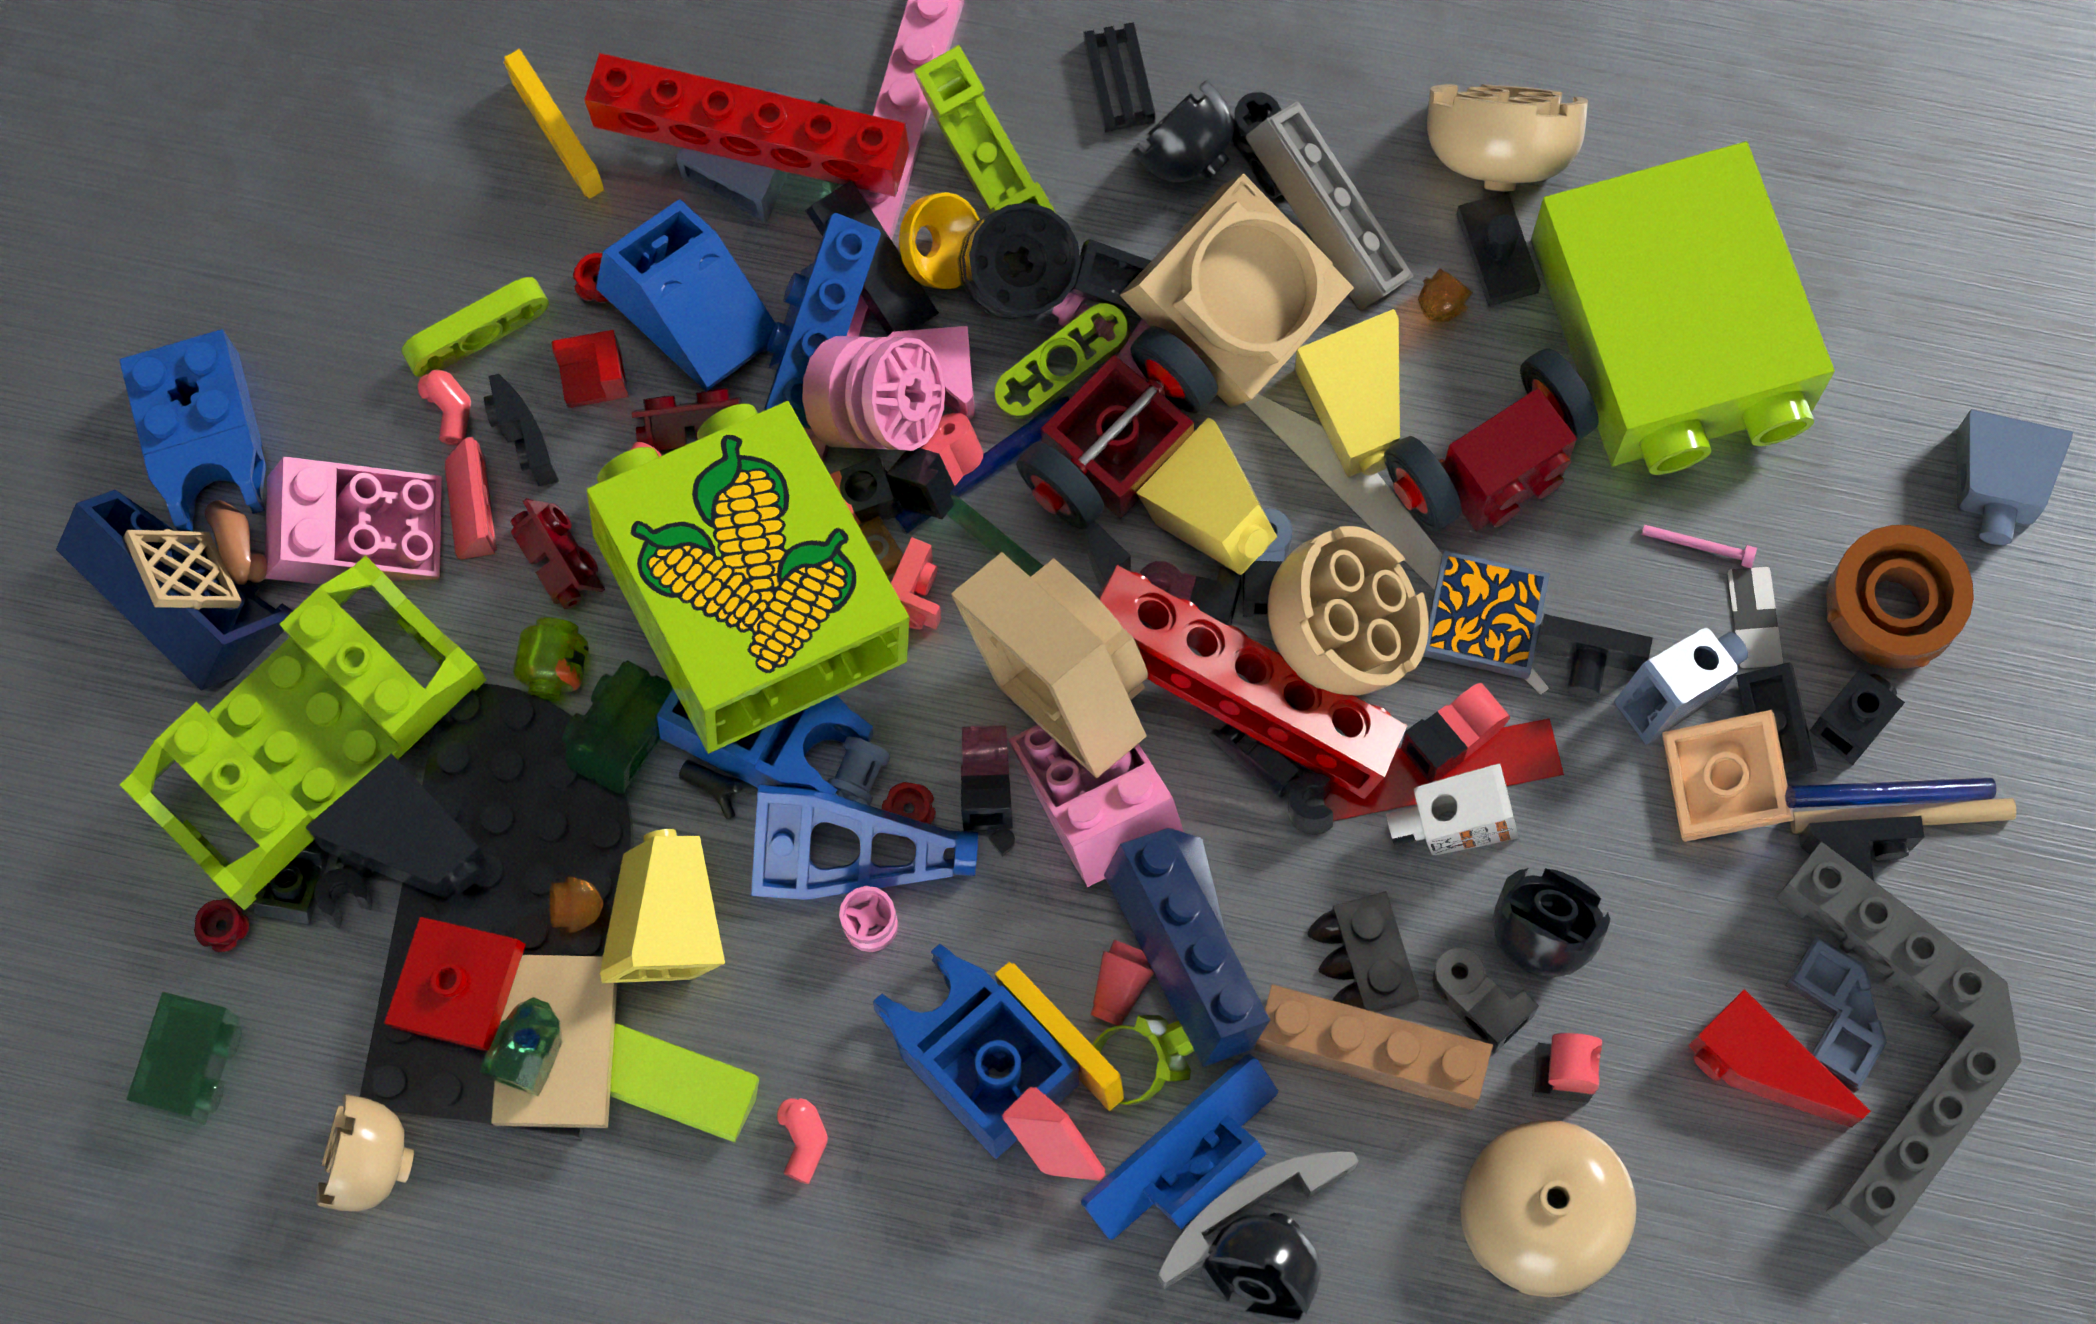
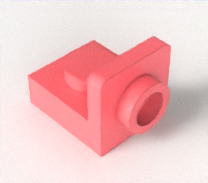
[891,537,941,630]

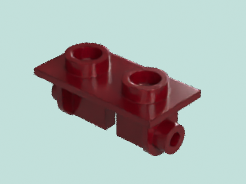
[631,389,742,450]
[510,498,605,609]

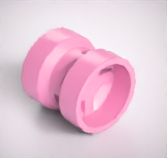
[839,886,899,952]

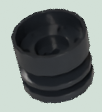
[957,203,1081,319]

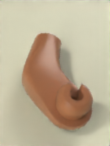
[205,500,267,585]

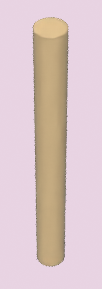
[1790,798,2016,834]

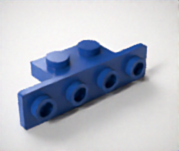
[764,213,881,429]
[1081,1054,1278,1240]

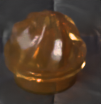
[1418,267,1473,322]
[549,876,603,933]

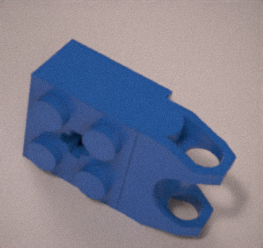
[119,329,266,532]
[657,689,873,795]
[873,944,1079,1159]

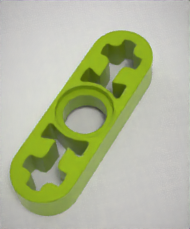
[401,277,549,377]
[995,303,1130,419]

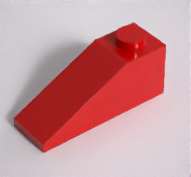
[1688,989,1871,1128]

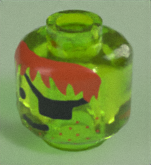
[513,617,589,701]

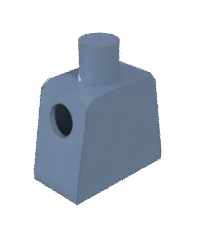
[676,89,788,222]
[1957,409,2073,545]
[1614,628,1748,745]

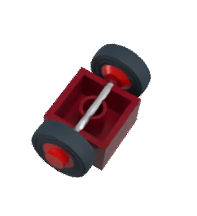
[1016,326,1218,529]
[1384,348,1599,532]

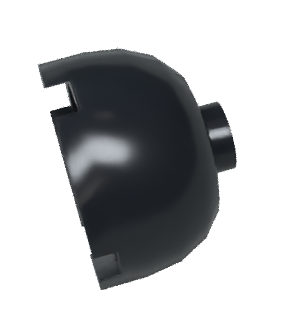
[1131,80,1235,183]
[1492,868,1611,977]
[1201,1213,1321,1323]

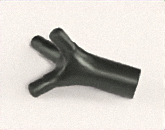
[679,759,758,819]

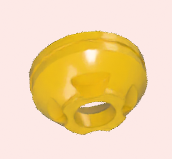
[899,192,980,289]

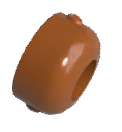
[1826,525,1974,669]

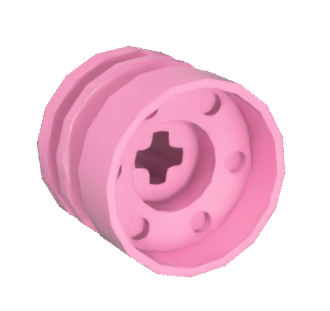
[802,336,945,451]

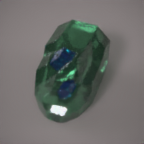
[480,997,562,1096]

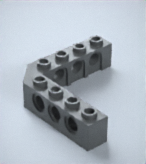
[1775,841,2021,1248]

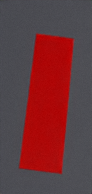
[1323,718,1564,821]

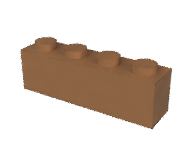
[1255,984,1493,1110]

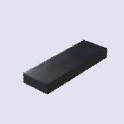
[805,180,939,336]

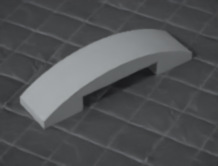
[1158,1152,1359,1289]

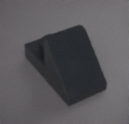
[1799,816,1924,881]

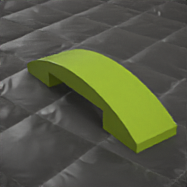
[913,45,1057,254]

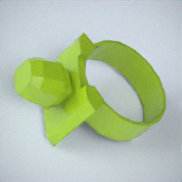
[1092,1015,1194,1105]

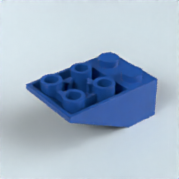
[596,199,776,392]

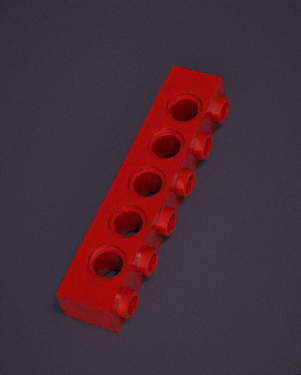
[584,53,909,197]
[1097,565,1407,799]

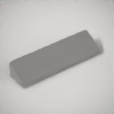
[1246,101,1413,310]

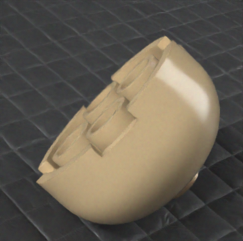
[1427,84,1588,191]
[1268,526,1429,696]
[1460,1120,1637,1297]

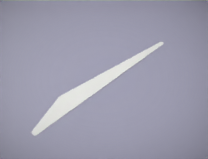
[1245,394,1549,695]

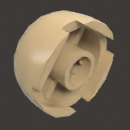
[316,1093,414,1211]

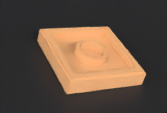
[1662,710,1794,842]

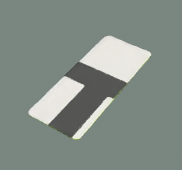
[1727,567,1783,669]

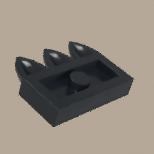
[1307,891,1420,1013]

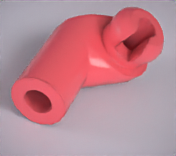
[418,370,471,445]
[777,1098,828,1185]

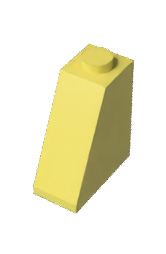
[1295,309,1400,477]
[1136,417,1277,575]
[600,829,725,983]

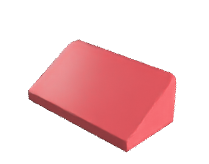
[444,437,497,560]
[1003,1087,1106,1181]

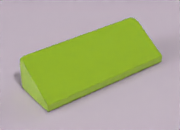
[610,1023,759,1142]

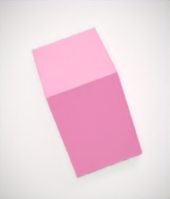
[888,326,975,421]

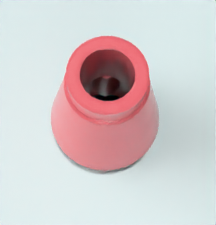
[1090,940,1154,1026]

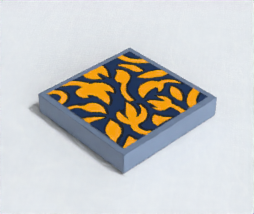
[1423,550,1550,680]

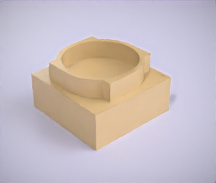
[1120,173,1354,408]
[951,552,1148,778]

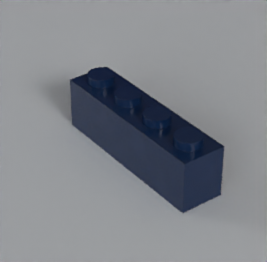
[56,489,293,691]
[1104,828,1271,1067]

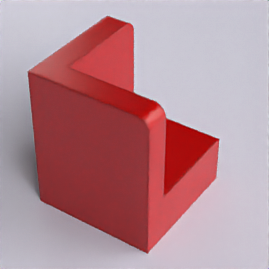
[551,329,629,408]

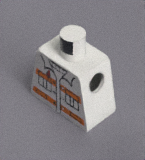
[1386,764,1519,855]

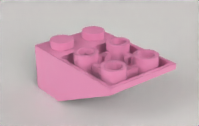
[264,456,442,584]
[1008,724,1184,887]

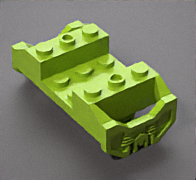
[119,555,487,910]

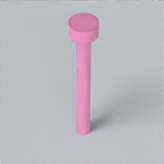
[1642,524,1757,568]

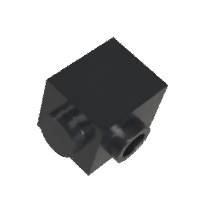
[1809,668,1905,765]

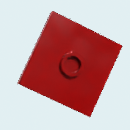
[384,917,526,1052]

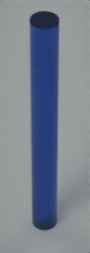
[894,395,1069,535]
[1785,777,1997,808]

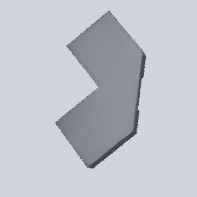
[1785,936,1887,1093]

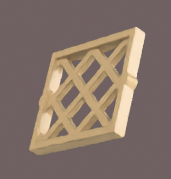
[123,529,242,610]

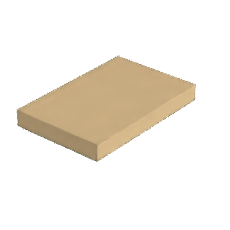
[491,955,617,1128]

